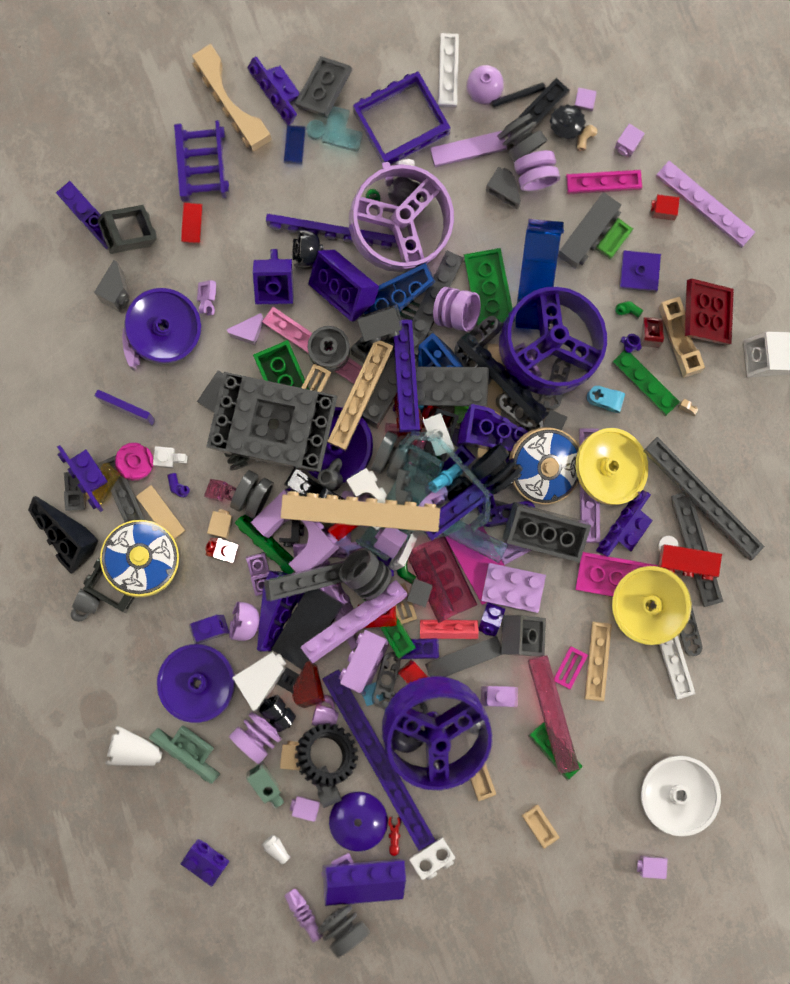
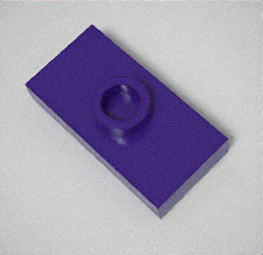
[400,639,439,659]

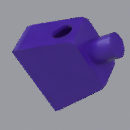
[189,615,229,644]

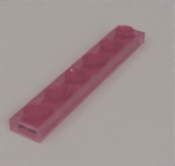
[527,655,580,775]

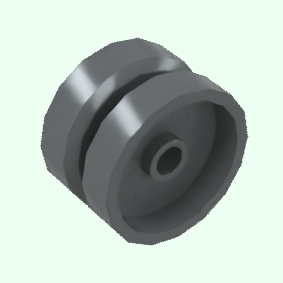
[307,326,350,372]
[371,431,413,480]
[230,470,274,519]

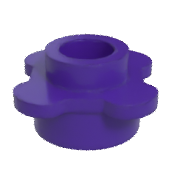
[620,334,642,353]

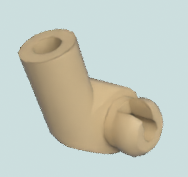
[577,125,598,151]

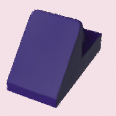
[442,444,476,471]

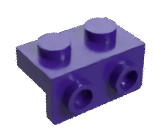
[180,839,230,887]

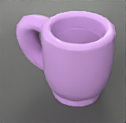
[312,695,339,727]

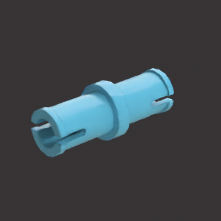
[428,464,463,493]

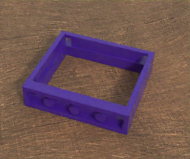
[353,71,451,165]

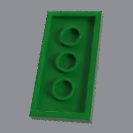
[463,248,515,326]

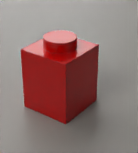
[650,194,680,221]

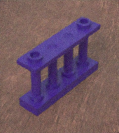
[174,120,229,202]

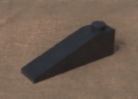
[28,496,99,574]

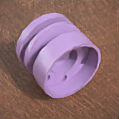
[433,287,481,332]
[229,712,282,764]

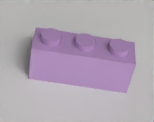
[339,630,389,696]

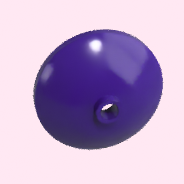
[329,792,388,852]

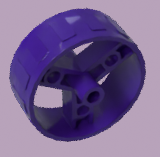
[499,287,607,396]
[382,676,492,790]

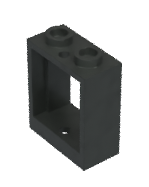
[97,205,157,254]
[83,558,135,613]

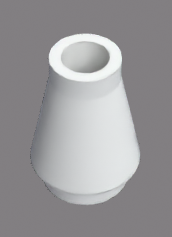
[262,835,290,865]

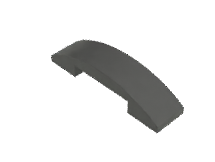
[425,636,503,677]

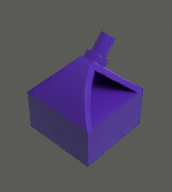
[253,249,294,304]

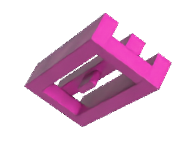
[553,646,588,690]

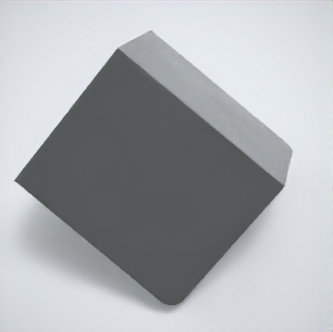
[406,579,433,607]

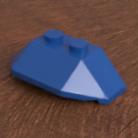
[418,333,464,367]

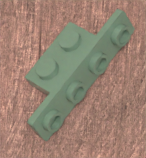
[149,725,220,784]

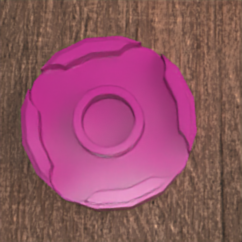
[115,443,153,481]

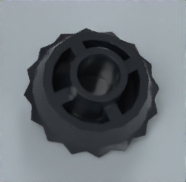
[549,104,586,139]

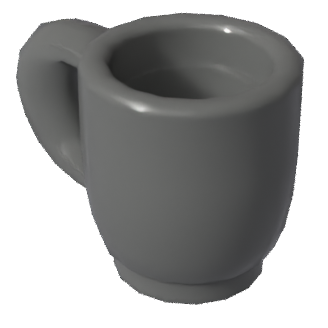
[318,458,343,491]
[71,588,100,622]

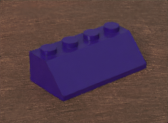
[308,249,379,322]
[322,859,406,906]

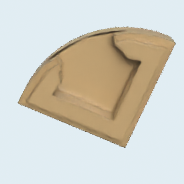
[678,399,698,416]

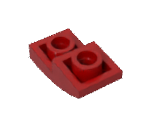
[181,202,202,243]

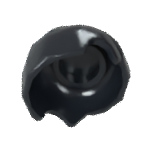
[445,476,472,501]

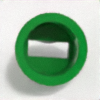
[365,189,381,202]

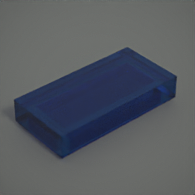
[284,125,306,164]

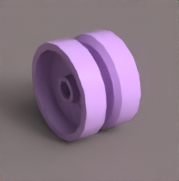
[514,150,561,191]

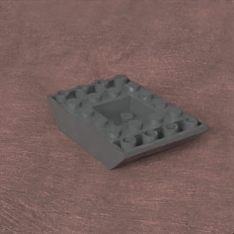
[206,372,338,472]

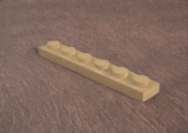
[328,340,393,451]

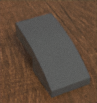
[64,472,85,511]

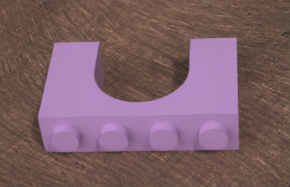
[251,490,340,572]

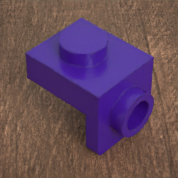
[478,603,506,637]

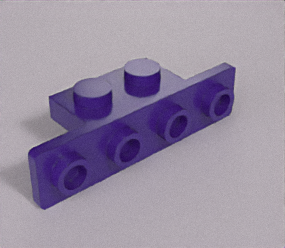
[247,56,300,126]
[57,445,108,512]
[596,490,653,557]

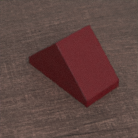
[641,317,664,348]

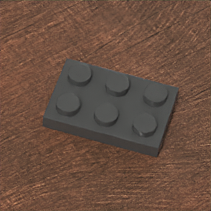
[295,56,353,117]

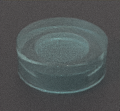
[307,120,325,140]

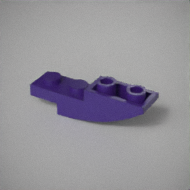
[56,181,108,250]

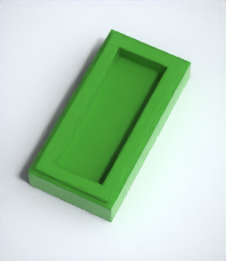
[596,218,633,260]

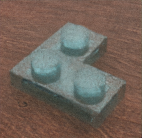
[322,106,363,152]

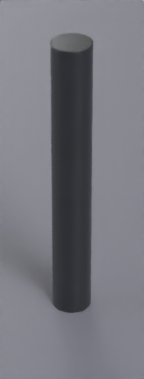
[491,82,546,108]

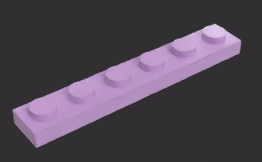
[656,161,755,248]
[301,580,408,664]

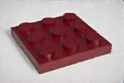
[685,278,734,345]

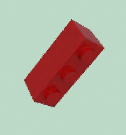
[658,544,722,581]

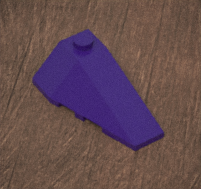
[457,404,528,453]
[257,571,305,652]

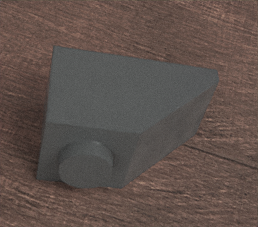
[486,167,521,210]

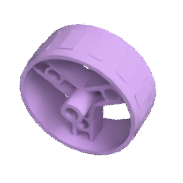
[349,164,454,272]

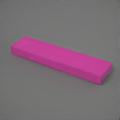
[566,170,642,194]

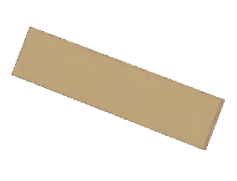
[584,622,612,701]

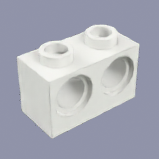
[409,837,455,880]

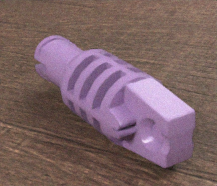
[285,888,324,943]

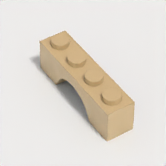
[658,297,705,378]

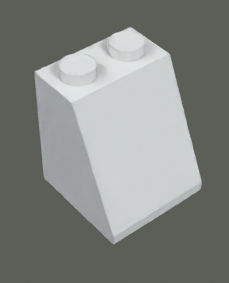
[743,332,790,377]
[233,652,286,711]

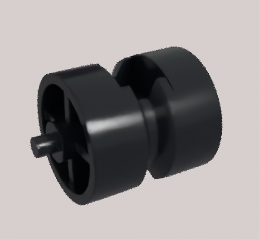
[259,695,296,732]

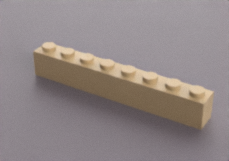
[281,491,440,532]

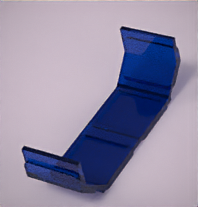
[515,219,564,331]

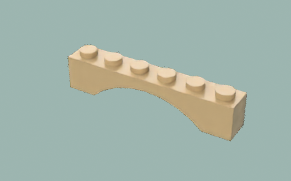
[192,44,272,152]

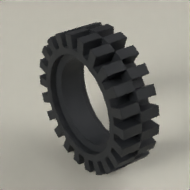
[295,723,358,787]

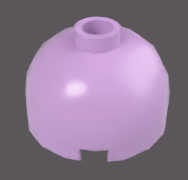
[467,65,504,104]
[229,602,260,641]

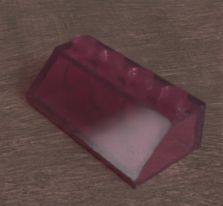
[408,536,478,623]

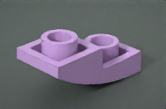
[122,328,141,370]
[418,486,448,507]
[246,552,269,596]

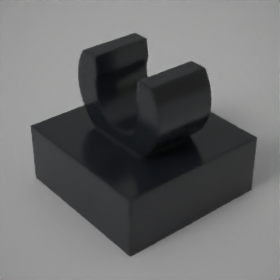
[277,667,304,694]

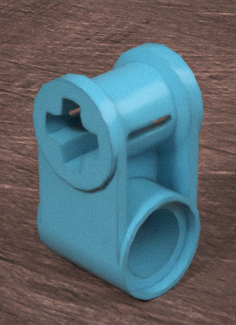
[586,386,625,413]

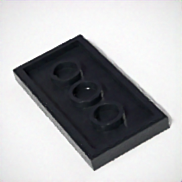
[271,588,344,670]

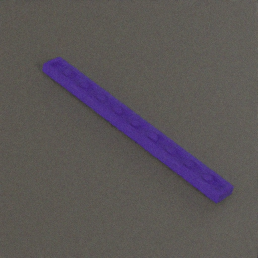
[322,669,436,851]

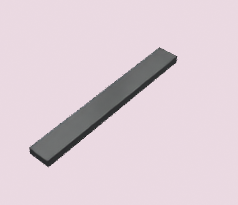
[643,437,765,561]

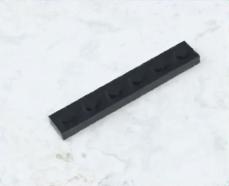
[456,333,549,424]

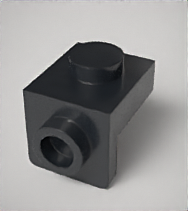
[279,520,304,547]

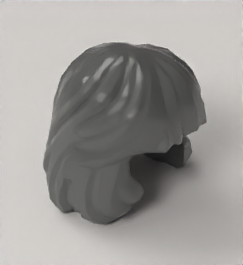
[388,177,422,209]

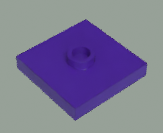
[620,250,661,292]

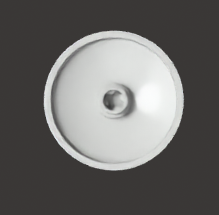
[641,756,721,836]

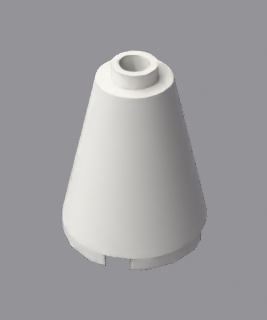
[106,726,162,766]

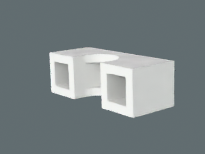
[346,468,387,531]

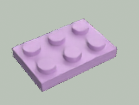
[481,563,546,613]

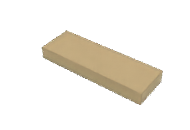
[136,485,186,540]

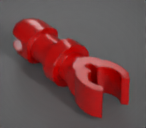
[388,816,401,856]

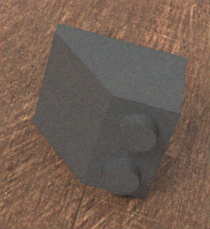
[94,260,130,312]
[357,304,403,343]
[501,615,546,657]

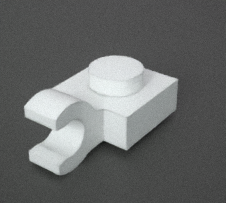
[153,446,188,468]

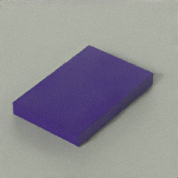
[94,390,155,426]

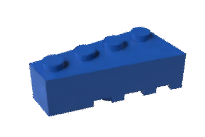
[364,263,436,314]

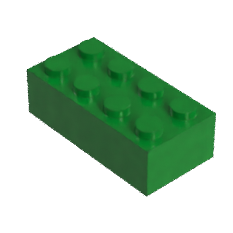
[253,340,310,390]

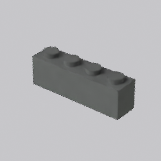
[558,192,622,269]

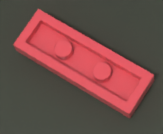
[420,620,479,639]

